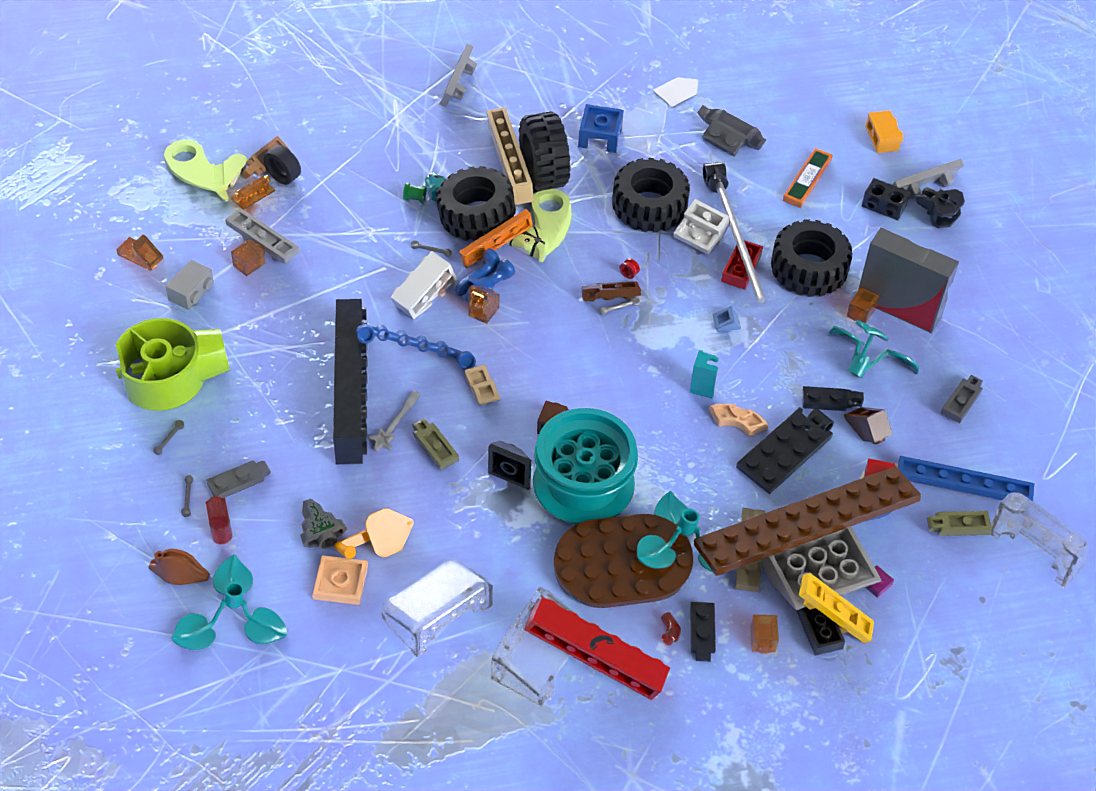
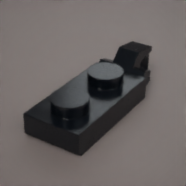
[802,386,864,411]

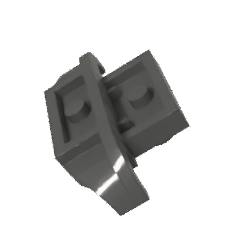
[697,105,766,157]

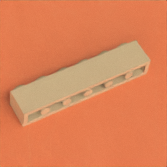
[487,107,534,205]

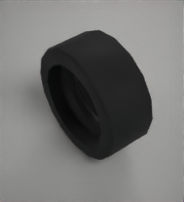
[263,145,301,185]

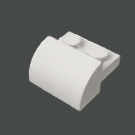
[674,199,730,255]

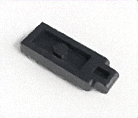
[690,602,716,662]

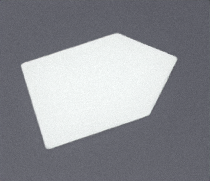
[653,77,698,107]

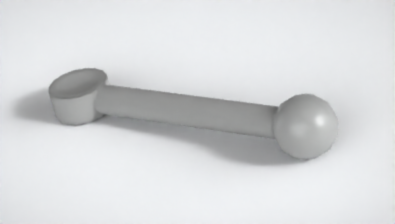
[599,297,640,315]

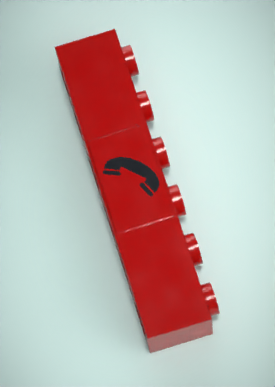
[524,597,671,700]

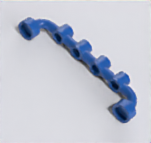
[356,324,476,370]

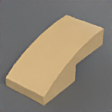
[464,365,500,406]

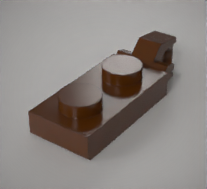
[582,281,641,302]

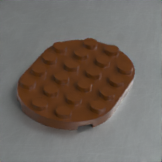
[553,514,693,608]

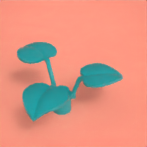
[829,320,919,378]
[637,491,713,572]
[171,554,287,650]

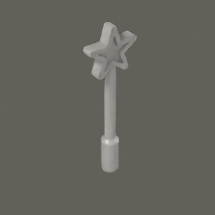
[369,391,420,452]

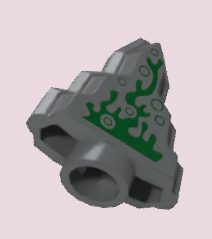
[300,498,347,549]

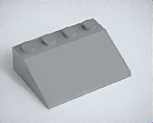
[761,527,881,610]

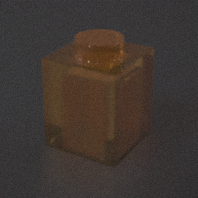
[231,239,266,277]
[846,287,879,323]
[750,614,779,654]

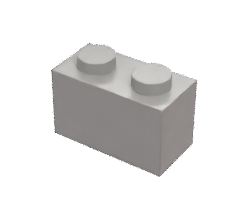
[166,260,214,310]

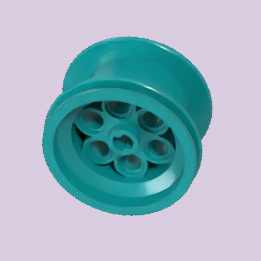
[533,408,638,524]

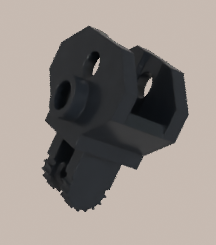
[915,187,965,229]

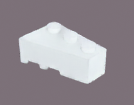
[391,251,459,319]

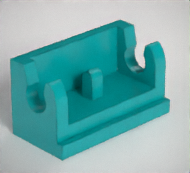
[689,350,719,399]

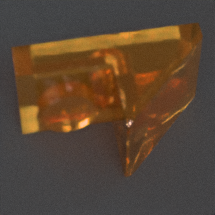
[116,234,163,271]

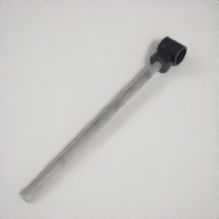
[702,162,766,304]

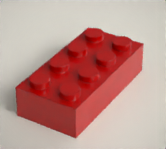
[721,240,764,290]

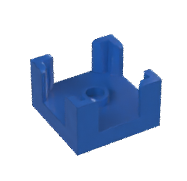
[578,104,624,153]

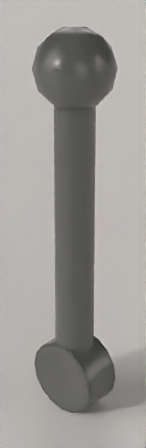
[411,241,452,257]
[153,420,184,455]
[181,475,194,517]

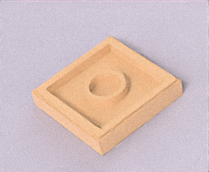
[312,555,368,605]

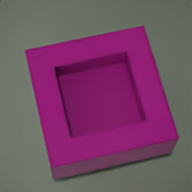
[865,565,894,598]

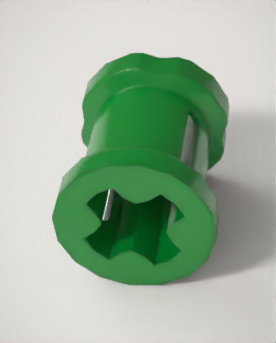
[403,182,427,203]

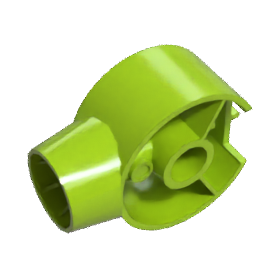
[115,318,230,411]

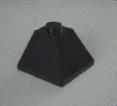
[488,441,532,490]

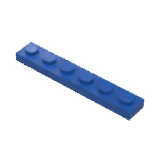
[898,456,1035,506]

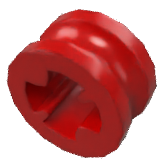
[619,258,640,279]

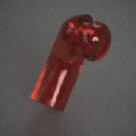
[661,612,681,646]

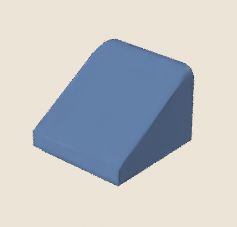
[713,306,741,331]

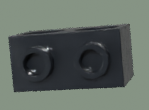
[862,178,911,221]

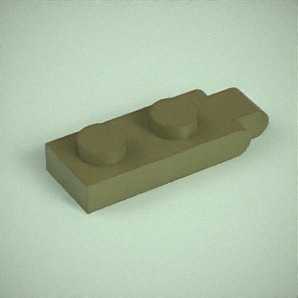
[412,418,459,470]
[927,511,992,536]

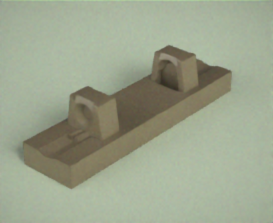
[735,507,765,592]

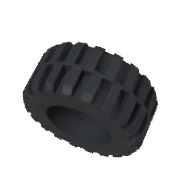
[519,111,571,191]
[612,158,690,233]
[436,166,516,241]
[771,219,853,297]

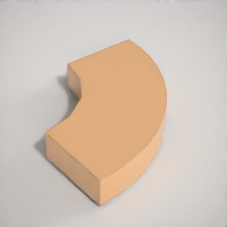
[709,404,768,436]

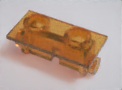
[231,175,275,210]

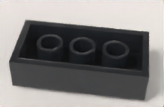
[796,607,845,656]

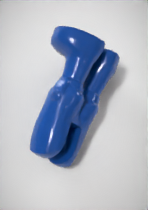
[455,248,515,303]

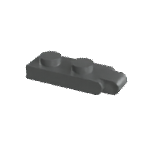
[940,375,983,423]
[206,461,271,501]

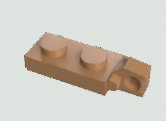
[241,136,291,179]

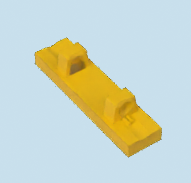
[799,573,874,643]

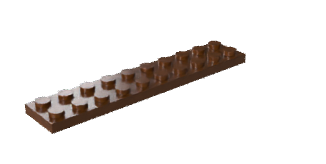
[694,466,921,576]

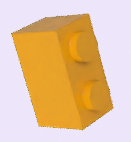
[865,110,903,153]

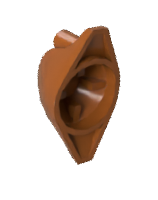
[148,549,210,585]

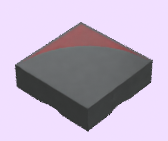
[856,228,959,334]

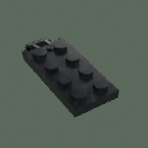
[736,407,834,495]

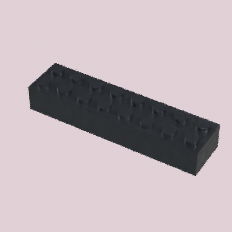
[333,299,368,465]

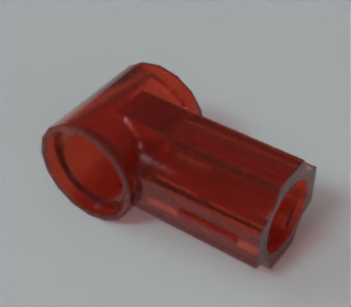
[205,496,233,544]

